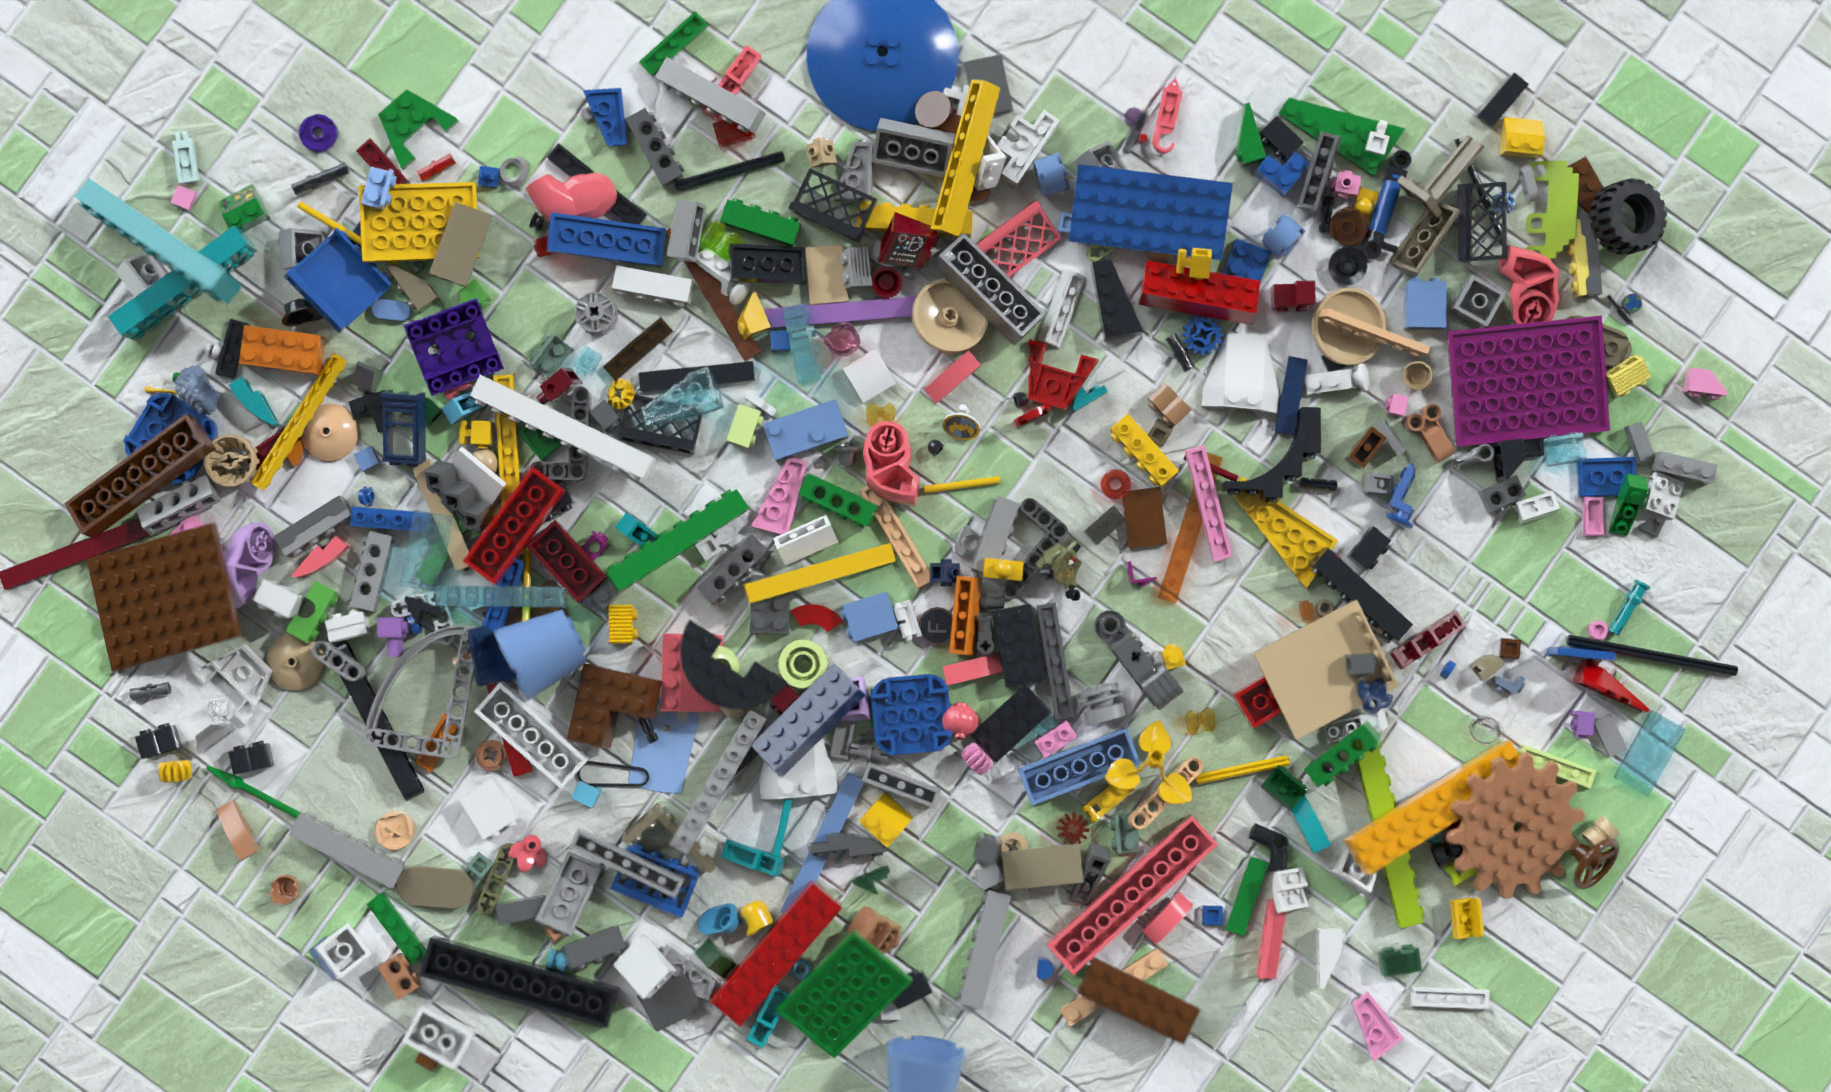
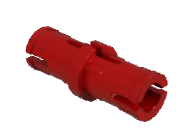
[417,153,456,182]

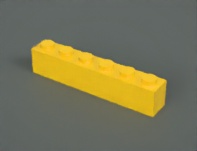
[856,201,973,237]

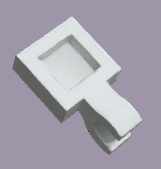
[1365,120,1390,156]

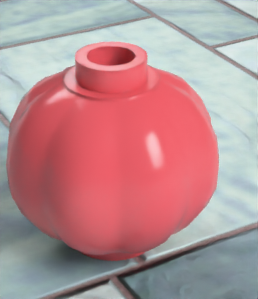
[942,703,979,740]

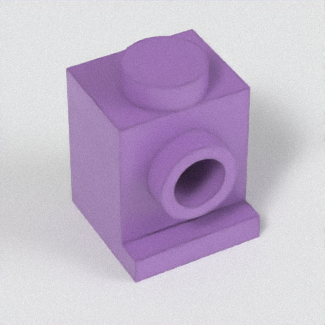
[1570,711,1595,739]

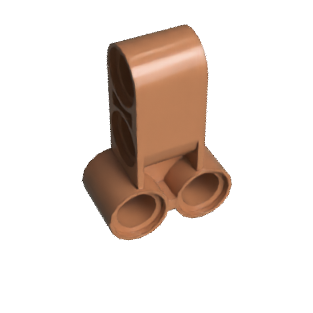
[1404,404,1455,463]

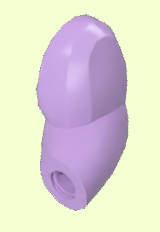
[224,522,276,609]

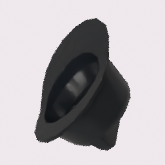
[281,298,323,327]

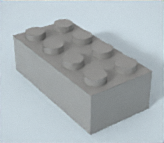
[871,118,956,177]

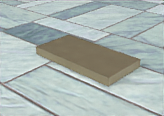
[429,202,492,287]
[1002,844,1083,891]

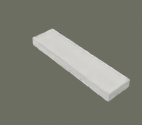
[1410,986,1490,1010]

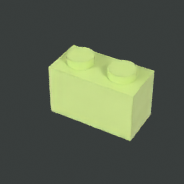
[727,404,764,449]

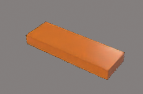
[414,713,459,773]

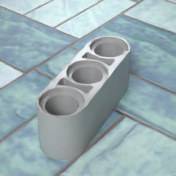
[311,642,365,681]

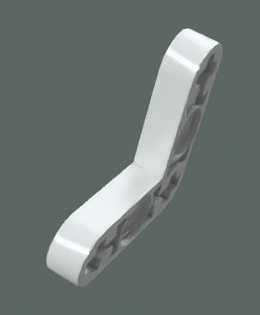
[391,590,456,645]

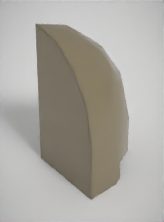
[1469,654,1505,681]

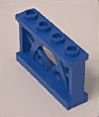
[610,843,701,917]

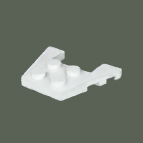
[192,644,273,725]

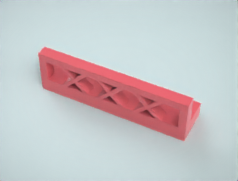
[1256,899,1286,979]

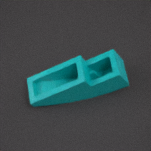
[228,377,281,427]
[1291,796,1331,853]
[721,839,786,877]
[745,987,789,1050]

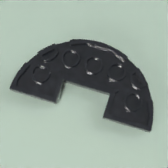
[680,619,787,709]

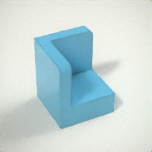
[571,781,602,808]

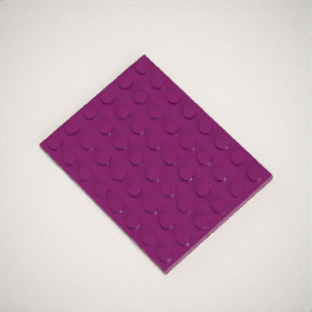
[1447,315,1610,447]

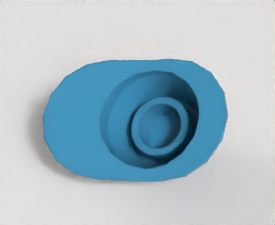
[698,903,742,935]

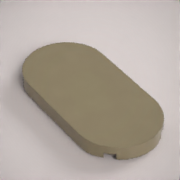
[1565,315,1632,368]
[397,866,475,909]

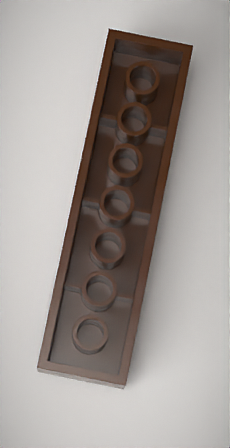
[64,414,216,538]

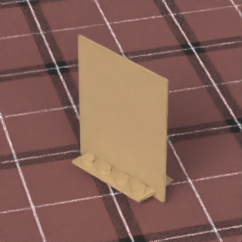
[1253,600,1399,740]

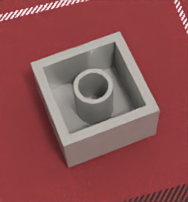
[1449,275,1506,328]

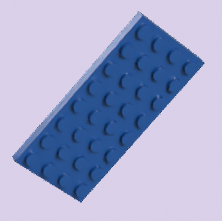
[1069,164,1233,260]

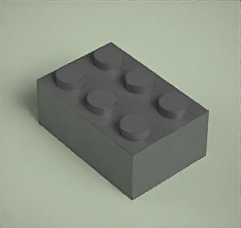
[750,575,790,634]

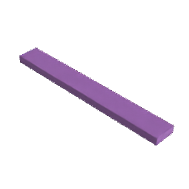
[764,296,917,329]

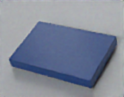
[1576,457,1636,497]
[1547,647,1616,661]

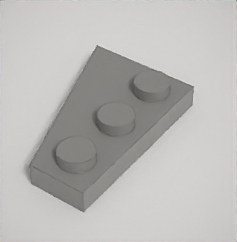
[833,142,874,201]
[663,944,715,1000]

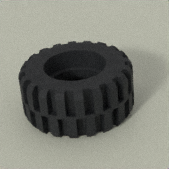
[1589,178,1667,255]

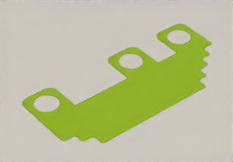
[1526,160,1579,259]

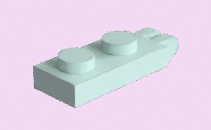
[173,131,200,185]

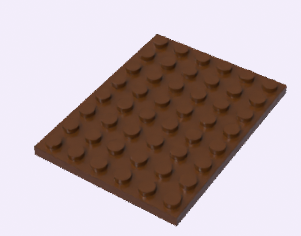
[86,522,242,671]

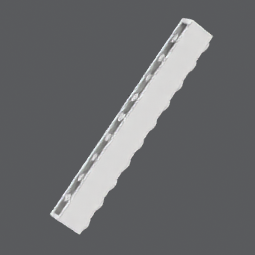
[470,375,656,481]

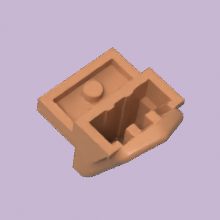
[848,906,901,954]

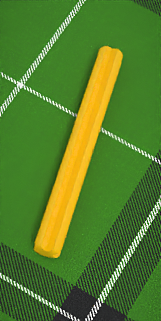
[1195,755,1290,784]

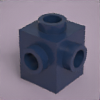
[930,559,960,587]

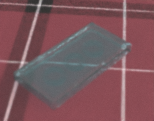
[399,510,453,592]
[1614,710,1686,796]

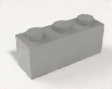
[667,200,706,262]
[1650,451,1718,485]

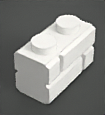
[325,609,371,643]

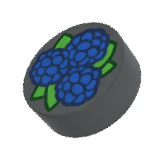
[1621,293,1642,313]

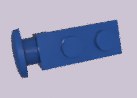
[1386,463,1415,529]

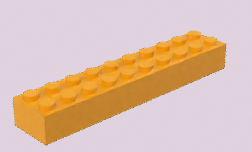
[1344,741,1519,875]

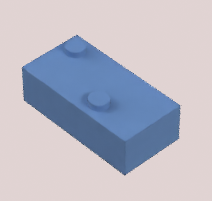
[763,399,849,462]

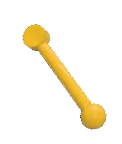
[144,386,178,395]

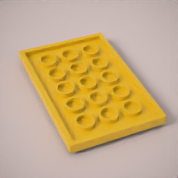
[359,182,480,263]

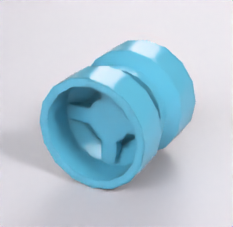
[545,949,567,972]

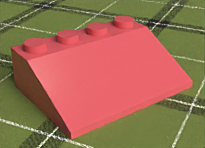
[661,634,723,712]

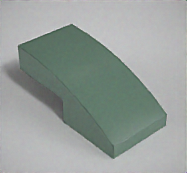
[464,851,494,889]

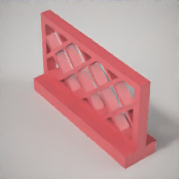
[976,200,1062,277]

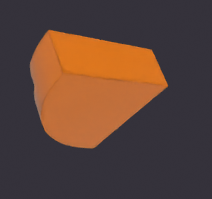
[287,440,304,467]

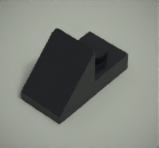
[404,596,446,624]

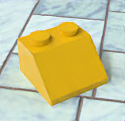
[1500,117,1545,159]
[859,792,913,848]

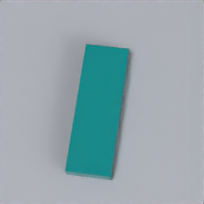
[772,798,794,857]

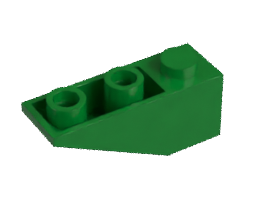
[1608,473,1649,536]

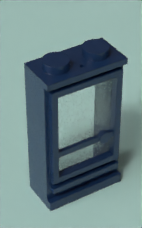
[381,390,426,467]

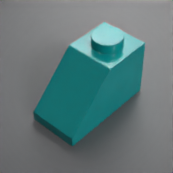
[615,512,658,546]

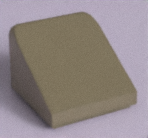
[1148,418,1174,447]

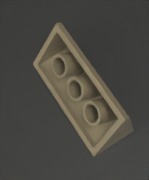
[1389,202,1460,278]

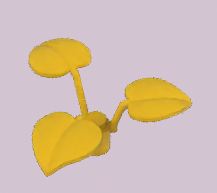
[1105,721,1192,804]

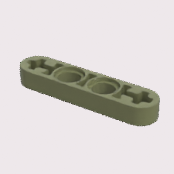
[477,843,516,915]

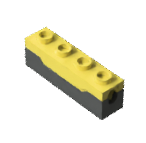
[1567,218,1603,298]

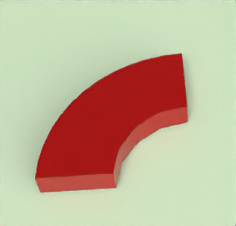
[790,604,844,632]

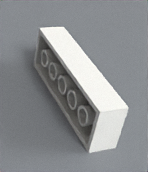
[474,681,590,789]

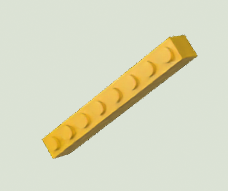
[930,80,1000,237]

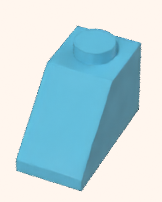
[442,391,489,425]

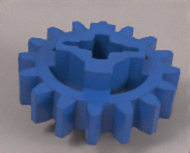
[1181,315,1224,356]

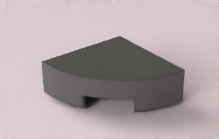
[1638,519,1665,538]

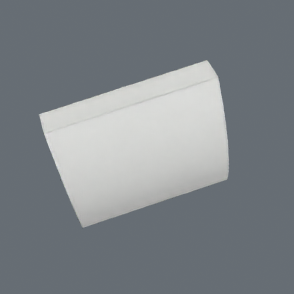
[842,349,896,403]
[1273,867,1309,914]

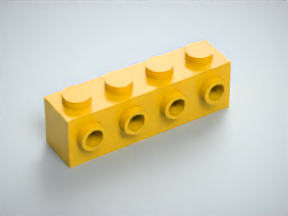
[1110,414,1179,488]

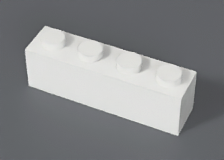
[612,265,693,307]

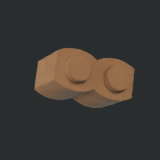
[1148,383,1192,427]

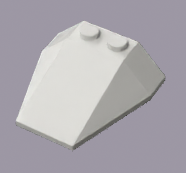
[1201,332,1280,414]
[759,720,838,799]

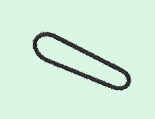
[577,761,649,786]

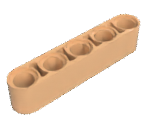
[1128,757,1203,829]

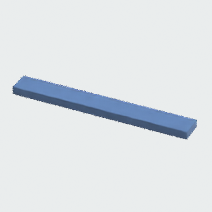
[780,772,864,914]

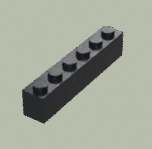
[1308,547,1413,642]

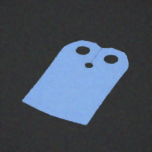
[628,697,699,793]

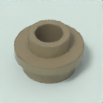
[1315,599,1334,618]

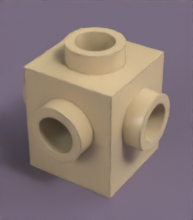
[806,137,837,168]

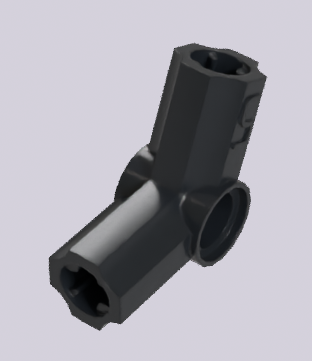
[1248,823,1289,872]

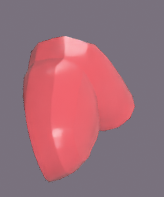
[525,172,617,222]
[1498,245,1559,324]
[863,421,920,507]

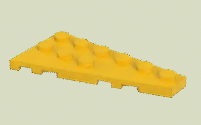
[1233,477,1338,589]

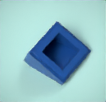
[770,331,791,352]

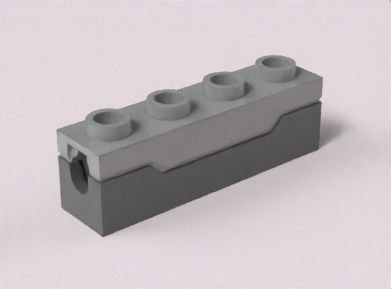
[273,495,351,558]

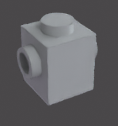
[974,862,1004,890]

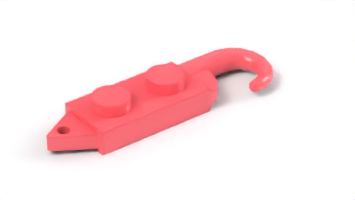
[1152,78,1183,154]

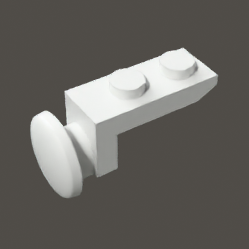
[696,247,751,305]
[1305,364,1370,394]

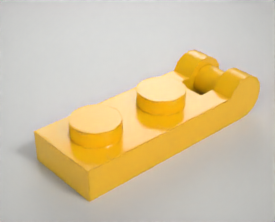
[1081,785,1135,823]

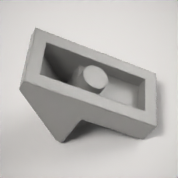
[1362,472,1393,495]

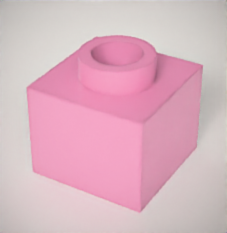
[1385,394,1409,417]

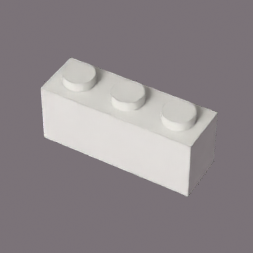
[773,515,838,566]

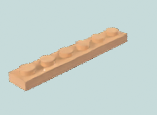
[1318,308,1430,357]
[1059,948,1168,1027]

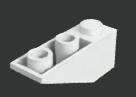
[1323,709,1388,743]

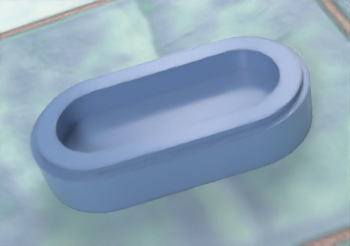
[372,299,411,321]

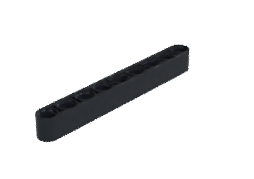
[334,640,425,801]

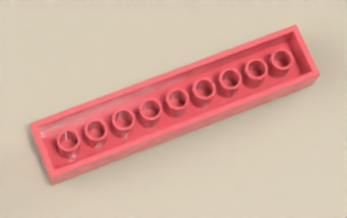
[1046,814,1218,975]

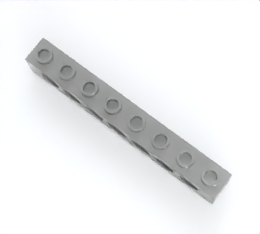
[670,710,766,856]

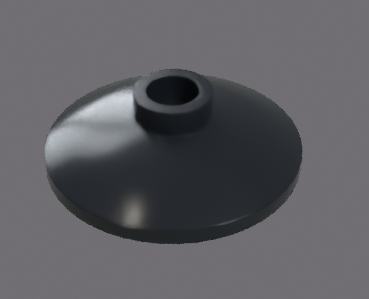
[1328,247,1367,285]

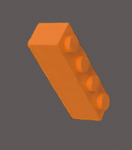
[949,576,982,655]

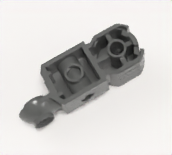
[1094,610,1184,710]

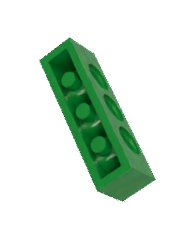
[798,473,879,529]
[1304,720,1382,788]

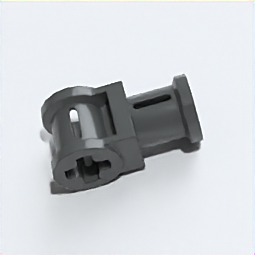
[976,613,994,655]

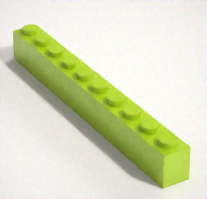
[1355,740,1425,929]

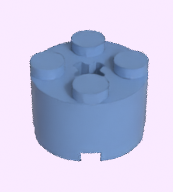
[1033,153,1070,197]
[1262,214,1306,260]

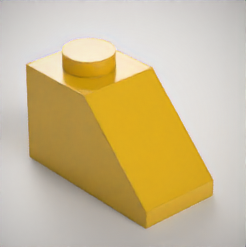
[737,292,771,339]

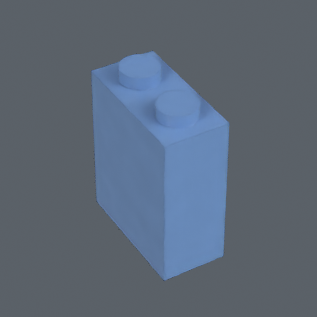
[1404,278,1446,330]
[840,591,898,642]

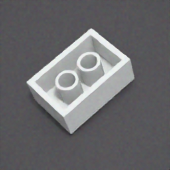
[402,1004,477,1070]

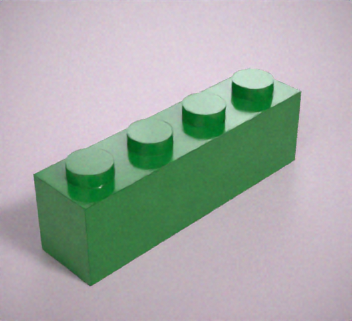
[720,198,801,247]

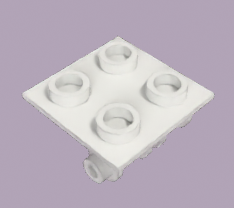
[1642,471,1684,519]

